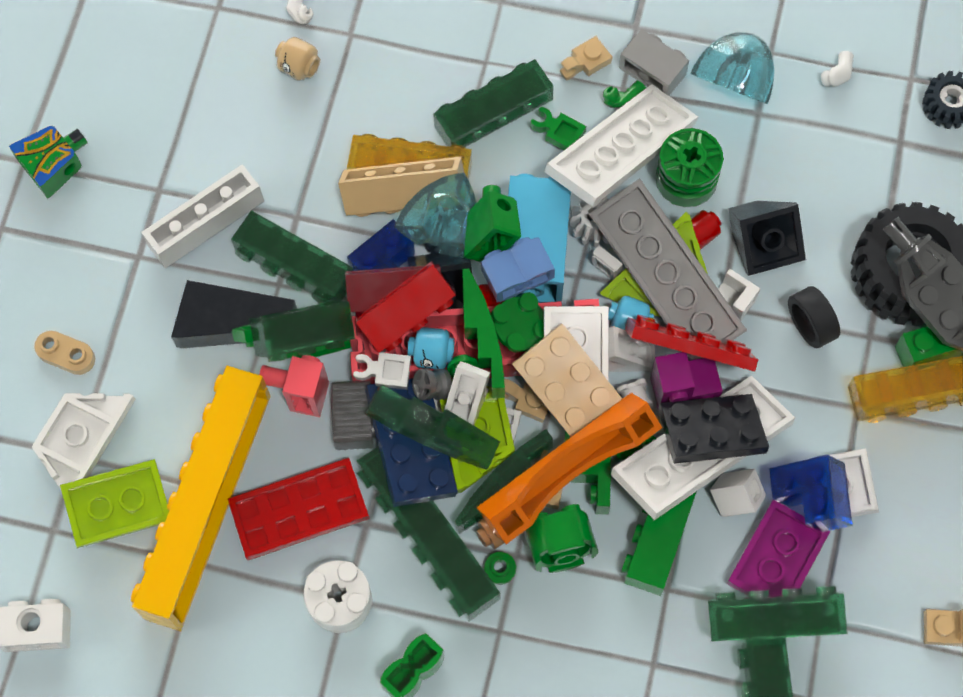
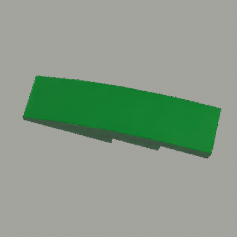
[463,269,505,398]

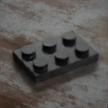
[658,394,769,464]

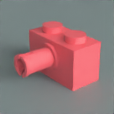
[259,355,329,418]

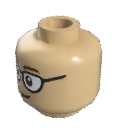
[275,37,320,80]

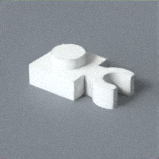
[353,352,411,390]

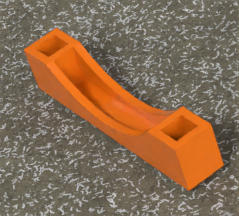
[476,393,663,545]

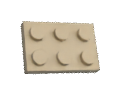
[512,324,622,437]

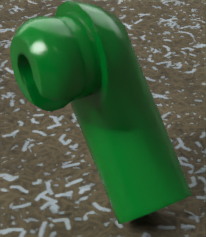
[603,80,646,108]

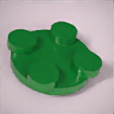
[491,292,544,352]

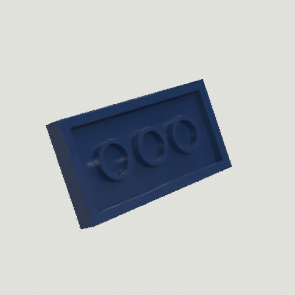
[365,378,458,507]

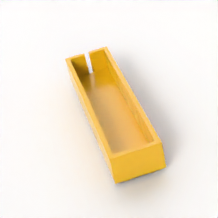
[131,365,271,632]

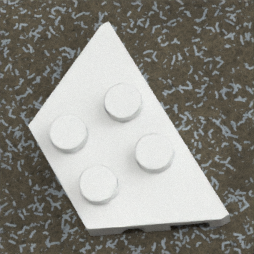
[32,393,136,489]

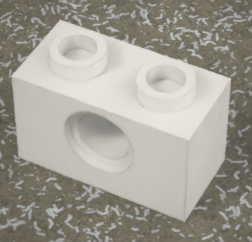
[0,599,71,652]

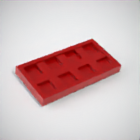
[625,315,759,372]
[228,458,370,561]

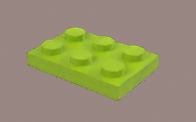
[60,459,169,548]

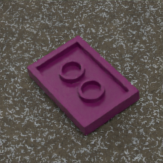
[727,499,831,616]

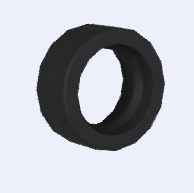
[788,286,841,348]

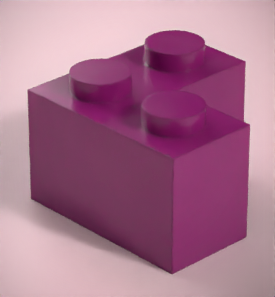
[650,352,723,413]

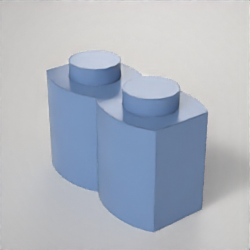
[481,237,555,302]

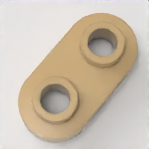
[34,331,95,375]

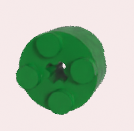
[525,504,599,573]

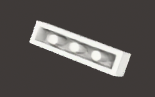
[141,164,264,268]

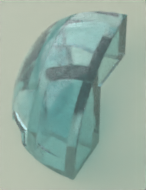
[690,32,774,104]
[395,173,476,259]

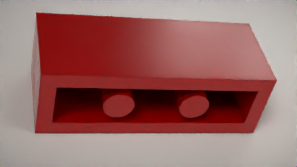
[355,261,456,353]

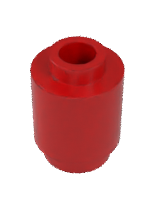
[691,210,722,250]

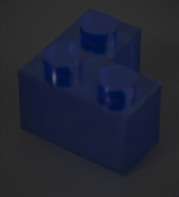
[347,219,415,271]
[769,455,853,532]

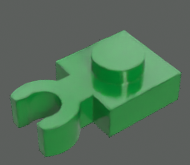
[530,107,586,150]

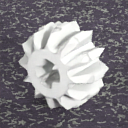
[569,196,609,248]

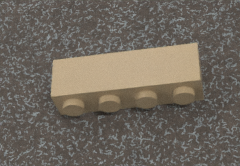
[338,156,468,217]

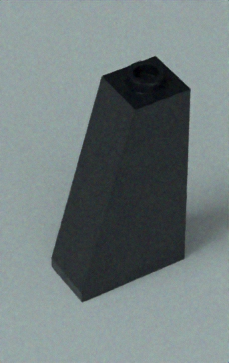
[171,280,301,348]

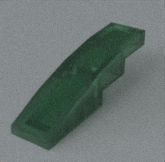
[365,384,500,470]
[455,429,553,534]

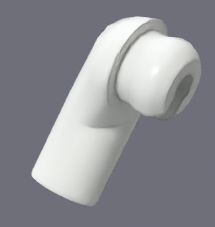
[286,0,313,24]
[821,51,853,87]

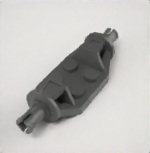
[883,217,963,351]

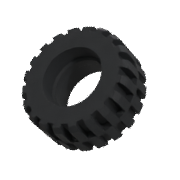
[851,202,963,326]

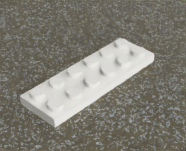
[544,84,698,207]
[611,375,795,520]

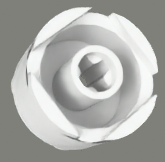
[304,561,373,633]

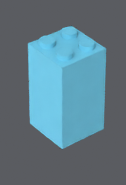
[508,174,571,303]

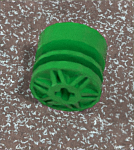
[655,128,724,207]

